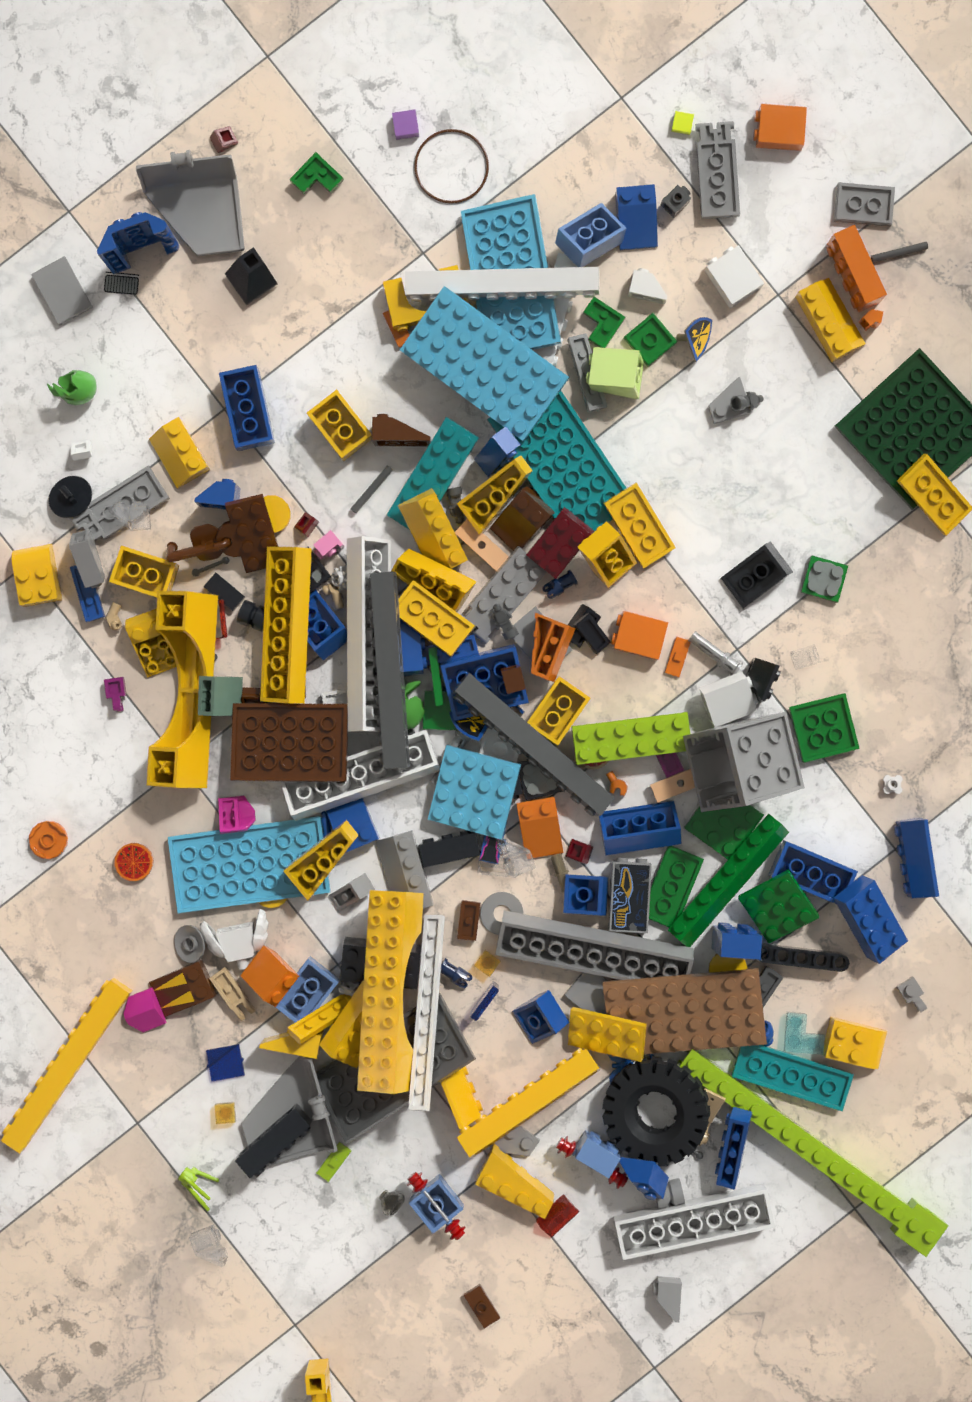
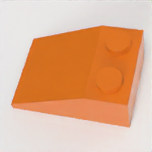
[516,796,564,859]

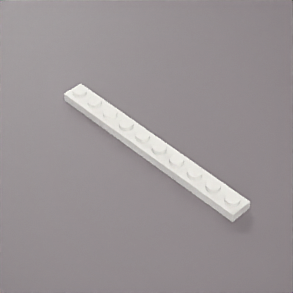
[408,915,445,1111]

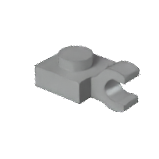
[896,976,927,1012]

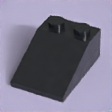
[721,541,793,609]

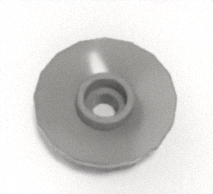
[174,925,205,963]

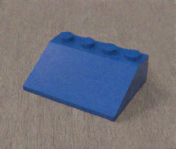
[440,644,529,721]

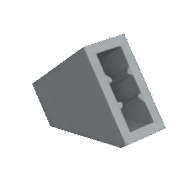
[69,529,105,588]

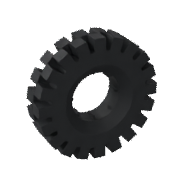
[602,1056,710,1167]

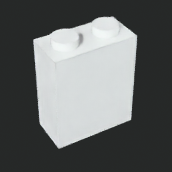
[705,245,764,309]
[699,671,758,727]

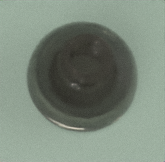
[379,1190,405,1217]

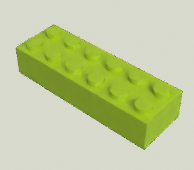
[571,712,690,765]

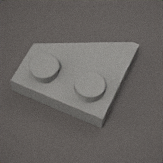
[708,377,751,424]
[487,1126,540,1156]

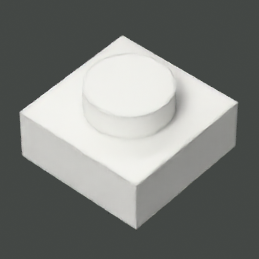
[71,440,92,461]

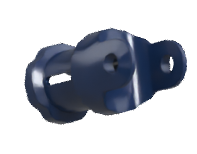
[542,570,578,599]
[441,958,473,988]

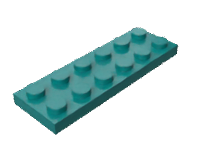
[387,417,479,529]
[731,1045,854,1112]

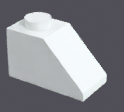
[628,268,667,304]

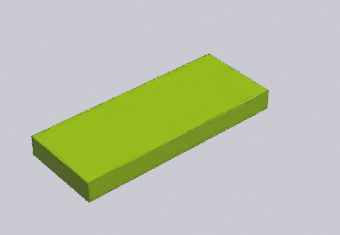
[316,1141,352,1182]

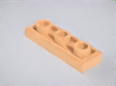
[455,519,509,571]
[650,769,695,803]

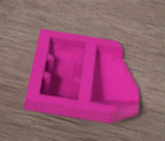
[218,796,256,834]
[124,987,167,1032]

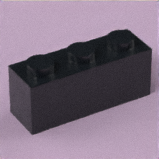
[419,830,480,868]

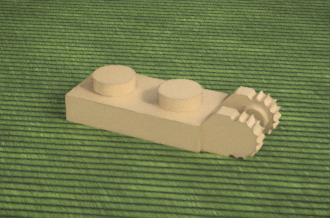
[209,967,255,1021]

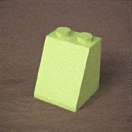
[586,347,644,399]

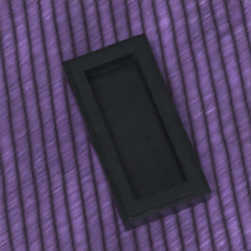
[203,572,245,612]
[573,612,611,654]

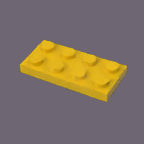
[897,454,972,536]
[603,483,676,568]
[399,580,475,657]
[568,1007,647,1062]

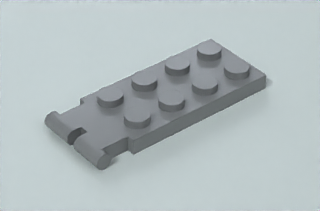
[695,121,740,219]
[69,465,170,542]
[461,546,546,644]

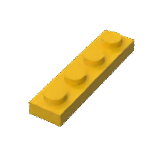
[287,994,351,1044]

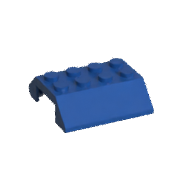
[97,212,180,275]

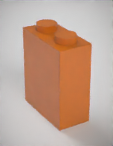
[753,104,807,151]
[611,611,669,660]
[240,945,299,1007]

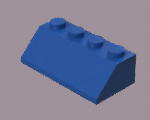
[599,801,682,855]
[894,818,939,898]

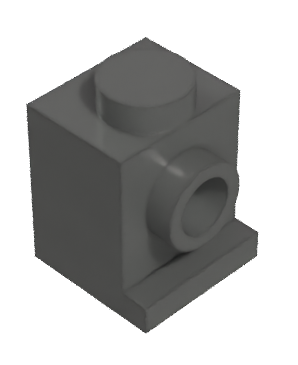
[660,185,691,218]

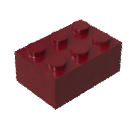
[526,507,594,579]

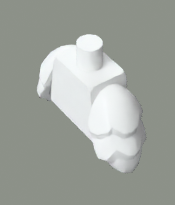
[200,909,269,970]

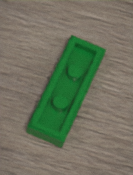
[428,647,443,706]

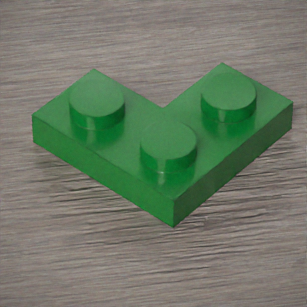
[290,152,344,194]
[583,297,626,348]

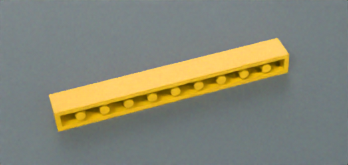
[1,978,133,1154]

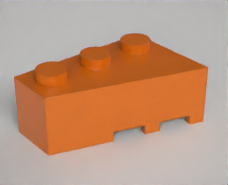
[531,613,576,682]

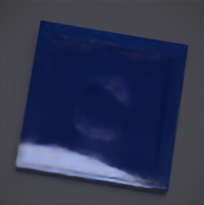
[470,981,499,1021]

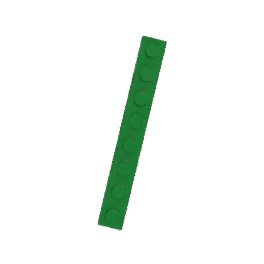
[668,813,789,947]

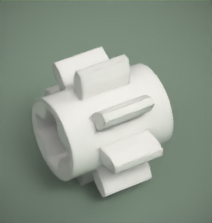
[331,566,347,590]

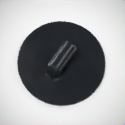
[49,476,92,518]

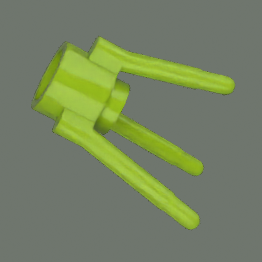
[178,1167,219,1211]

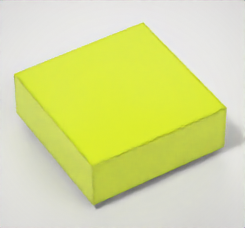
[671,111,694,135]

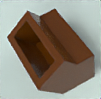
[241,687,267,703]

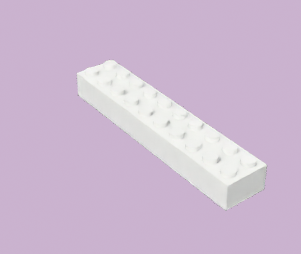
[347,536,391,733]

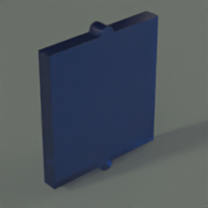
[206,1044,245,1082]

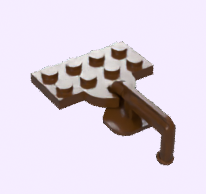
[166,494,279,573]

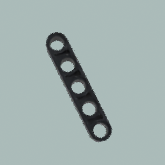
[757,943,850,972]

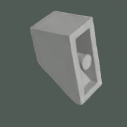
[329,873,375,911]
[653,1276,682,1323]

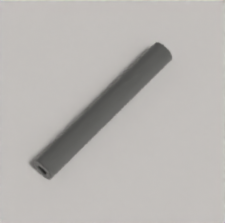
[871,241,928,263]
[350,465,393,513]

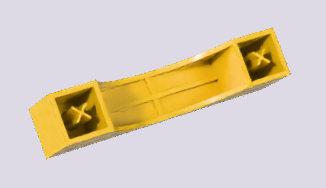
[146,591,218,788]
[357,890,424,1094]

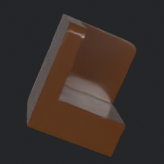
[500,664,526,694]

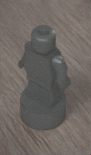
[730,391,764,412]
[447,486,464,524]
[493,603,519,640]

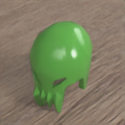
[47,370,97,405]
[405,681,425,729]

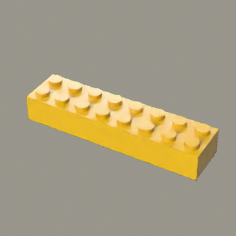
[260,547,312,704]
[456,1048,601,1158]

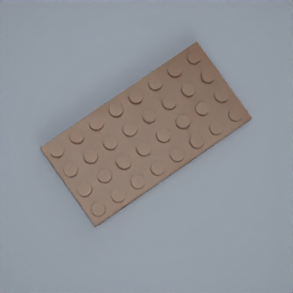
[603,968,767,1057]

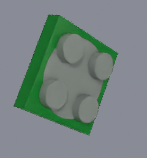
[800,555,848,603]

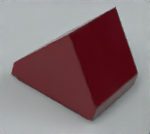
[295,512,319,537]

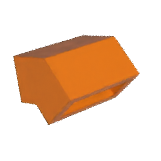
[858,309,884,331]

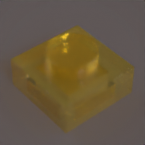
[474,950,501,977]
[215,1102,236,1124]

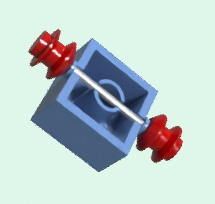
[556,1130,628,1189]
[407,1172,466,1240]

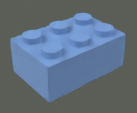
[555,203,627,267]
[274,956,340,1023]

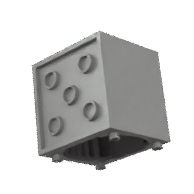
[683,712,805,812]

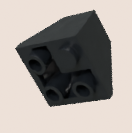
[225,247,278,306]
[746,658,781,703]

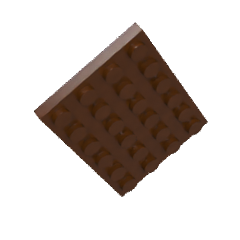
[230,703,348,782]

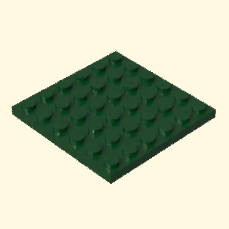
[834,348,972,510]

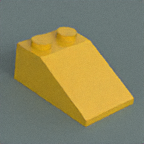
[259,1030,324,1059]

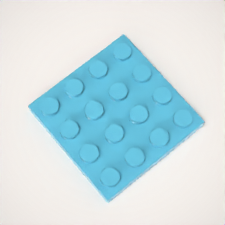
[428,745,521,840]

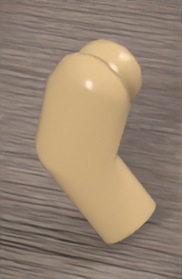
[322,584,344,610]
[106,602,122,631]

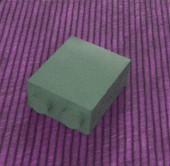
[198,676,243,716]

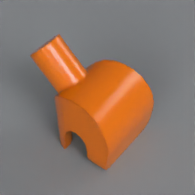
[606,771,628,796]

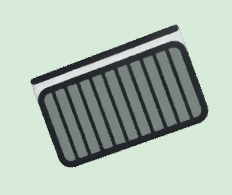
[104,272,139,295]

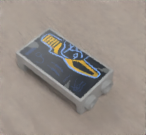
[608,857,652,933]

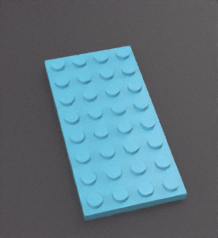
[461,194,562,350]
[400,286,570,441]
[168,816,331,913]

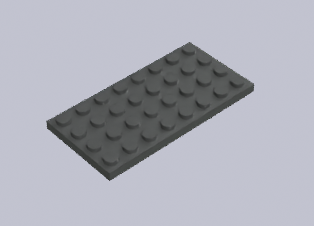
[316,993,476,1143]

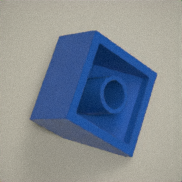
[194,479,241,510]
[563,874,609,916]
[512,990,569,1044]
[619,1157,669,1200]

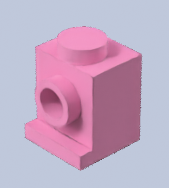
[313,530,345,559]

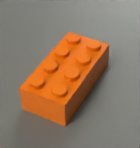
[826,224,887,313]

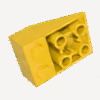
[125,608,176,678]

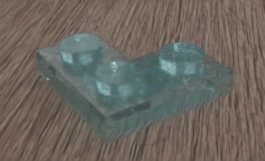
[784,1012,825,1055]

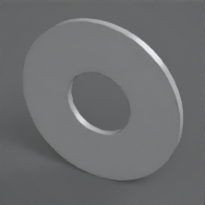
[480,892,523,935]

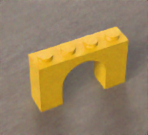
[383,265,466,332]
[305,1358,332,1402]

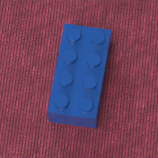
[219,365,275,451]
[768,840,858,904]
[833,875,908,964]
[711,922,762,960]

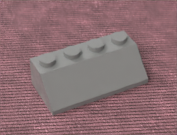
[376,830,434,908]

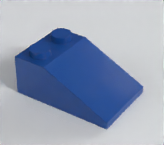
[615,184,658,250]
[307,590,347,661]
[326,798,380,853]

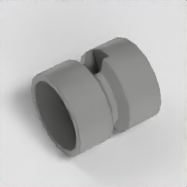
[656,1178,685,1209]

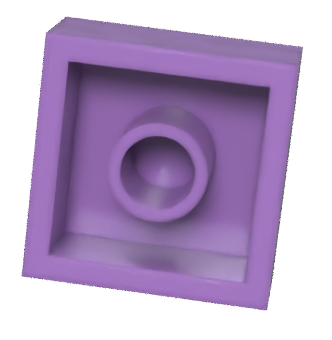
[392,109,419,140]

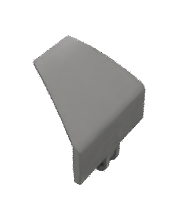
[136,150,245,256]
[241,1056,338,1166]

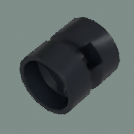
[237,600,264,632]

